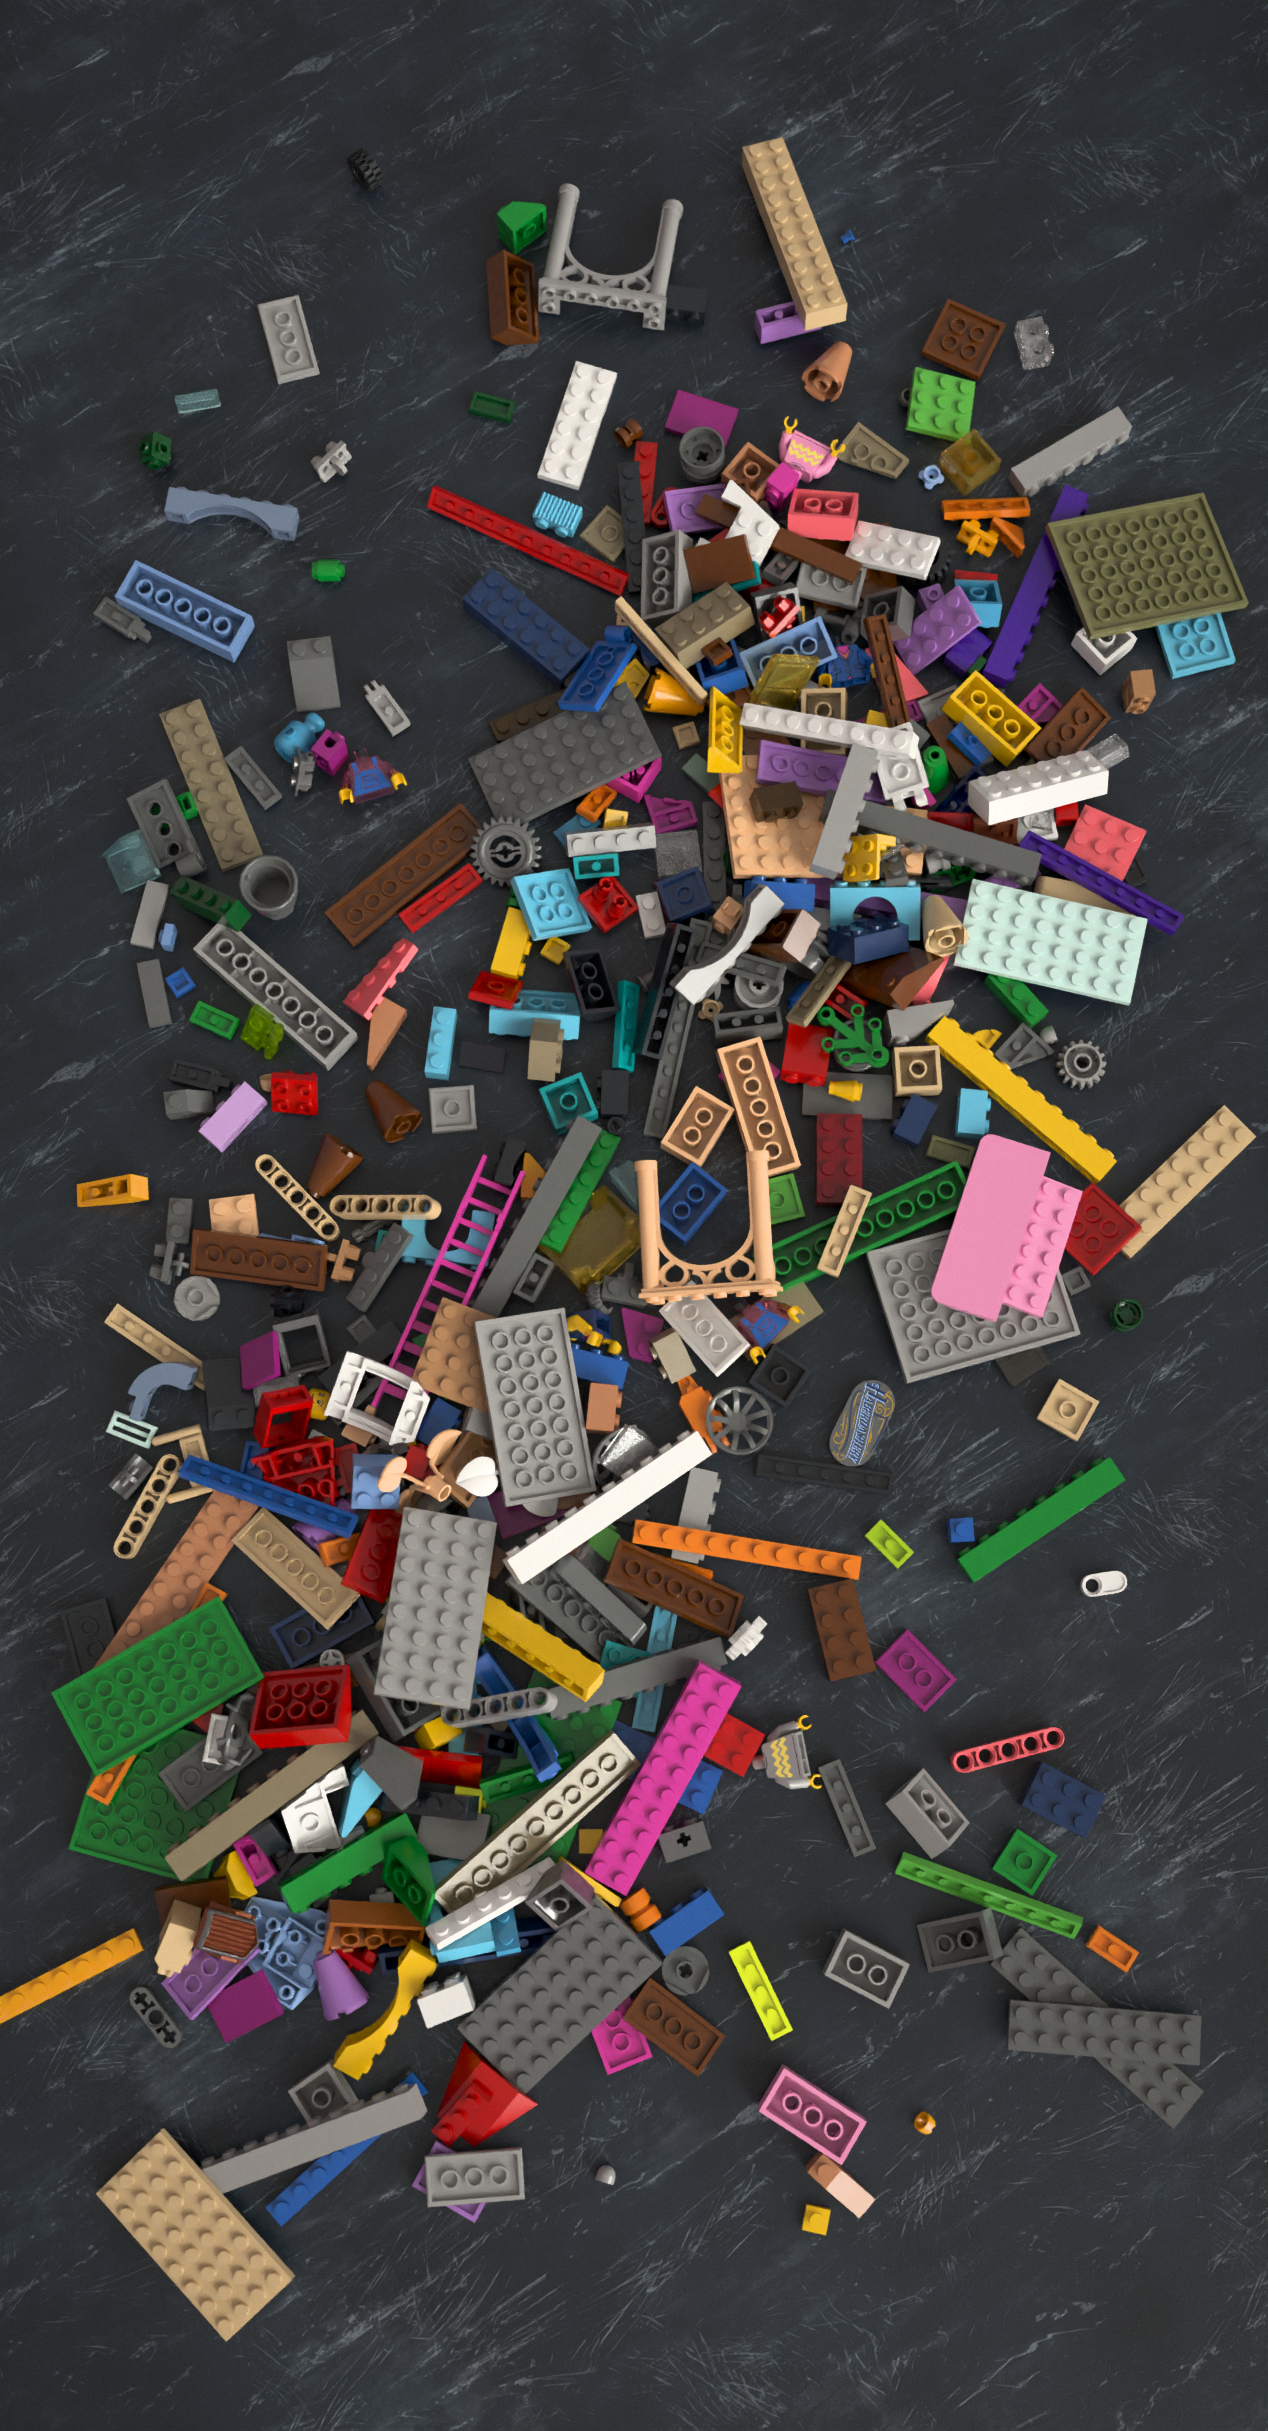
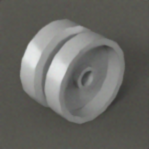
[733,976,784,1011]

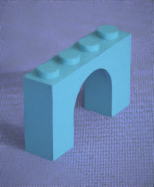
[830,880,921,940]
[400,1203,496,1272]
[427,1859,496,1963]

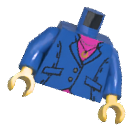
[816,636,876,688]

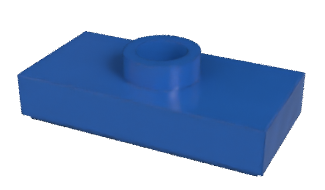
[947,722,991,767]

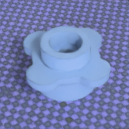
[918,465,944,489]

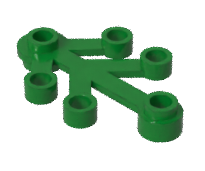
[817,1004,889,1068]

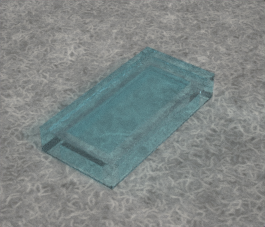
[174,389,221,414]

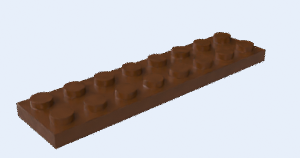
[324,803,484,948]

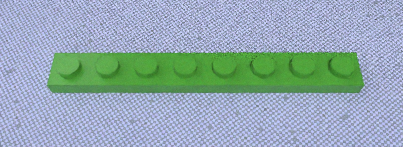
[895,1852,1083,1939]

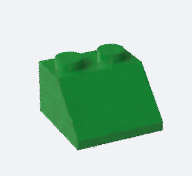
[497,201,547,255]

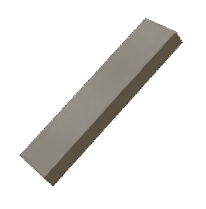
[786,955,853,1028]

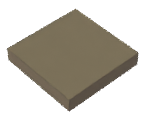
[579,505,625,565]

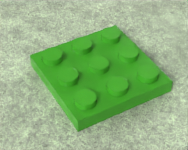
[905,367,976,444]

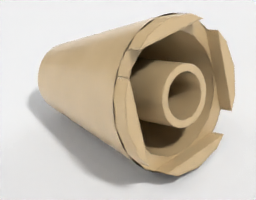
[921,895,968,957]

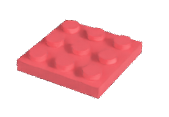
[1064,804,1146,881]

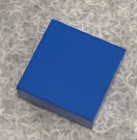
[165,967,196,999]

